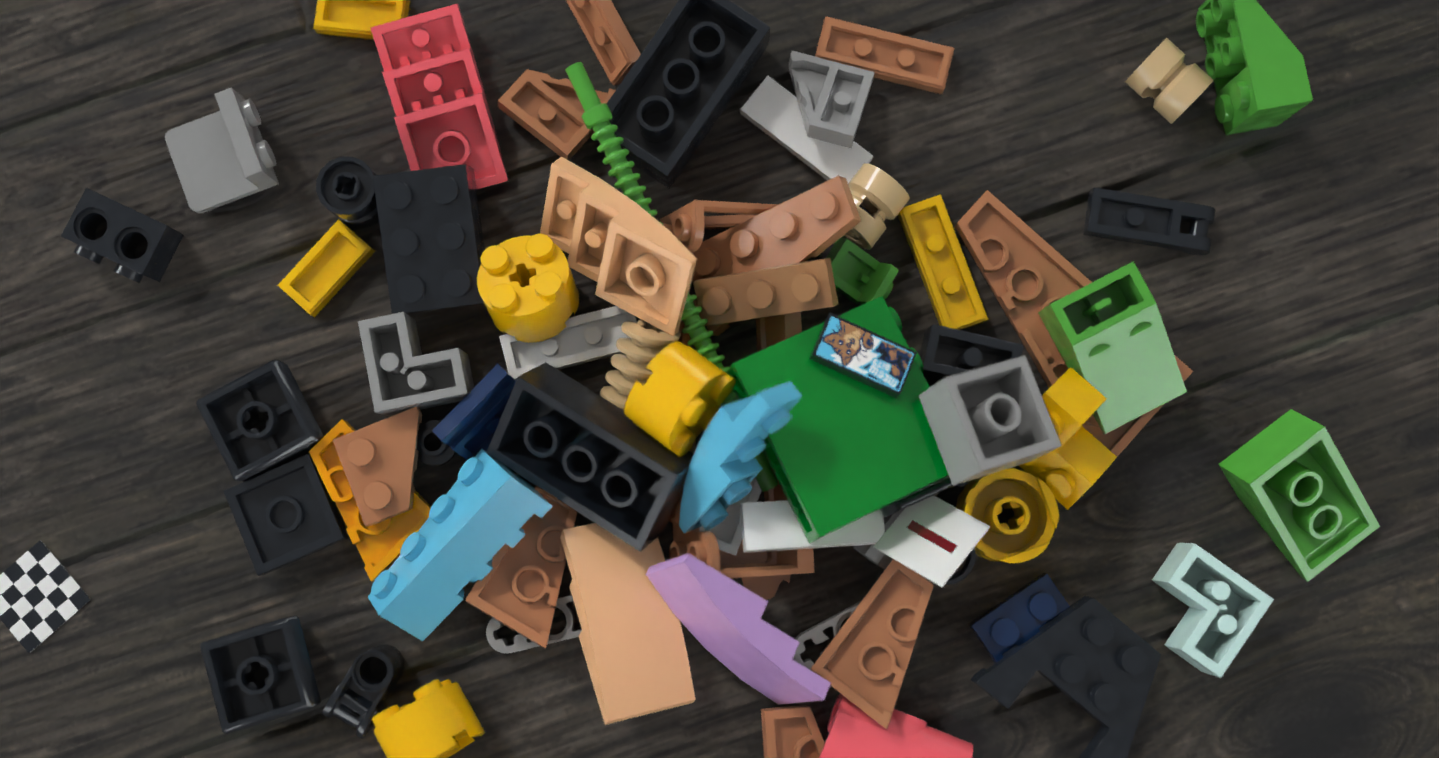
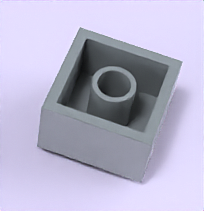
[919,356,1062,486]

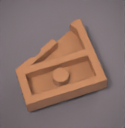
[498,69,616,160]
[333,406,422,527]

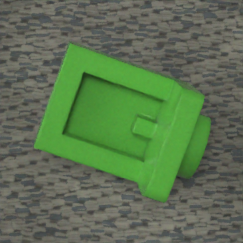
[826,237,898,305]

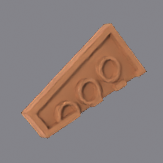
[692,175,861,336]

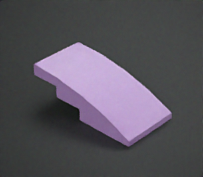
[646,553,831,705]

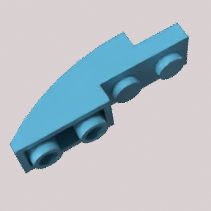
[679,381,802,534]

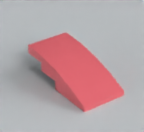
[370,4,508,189]

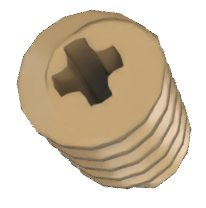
[600,320,681,410]

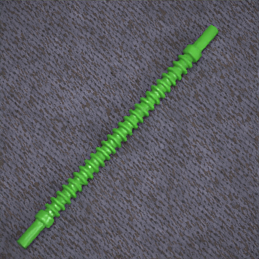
[565,62,779,492]

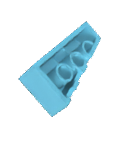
[368,448,553,641]

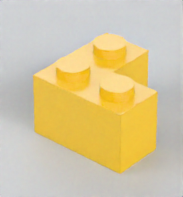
[1019,367,1117,510]

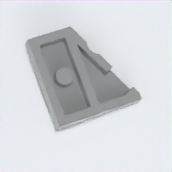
[788,51,875,148]

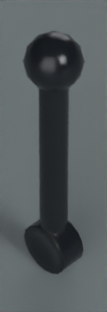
[880,478,969,518]

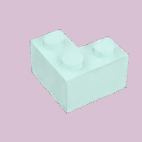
[1152,543,1274,678]

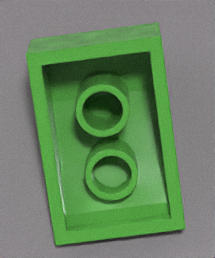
[1218,409,1380,582]

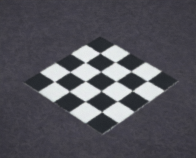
[0,540,91,653]

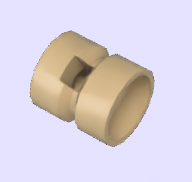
[1125,38,1214,124]
[844,163,910,250]

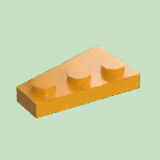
[309,419,431,582]

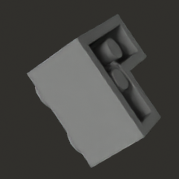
[358,312,474,416]

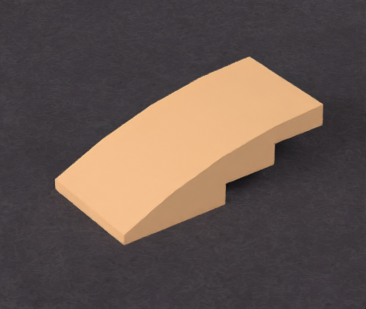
[540,157,697,337]
[560,523,696,725]

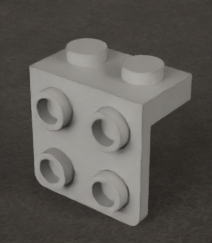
[165,87,279,213]

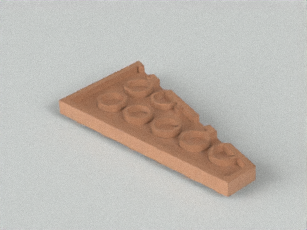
[955,190,1193,457]

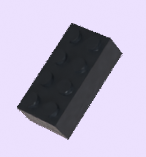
[593,0,770,189]
[486,362,694,552]

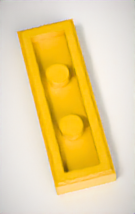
[898,194,988,330]

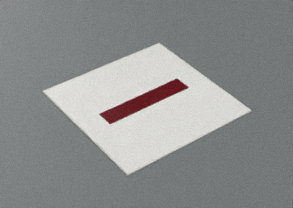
[873,489,990,587]

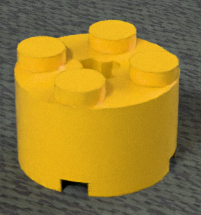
[477,233,579,343]
[624,341,736,457]
[956,468,1059,563]
[372,679,485,758]

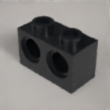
[61,188,184,283]

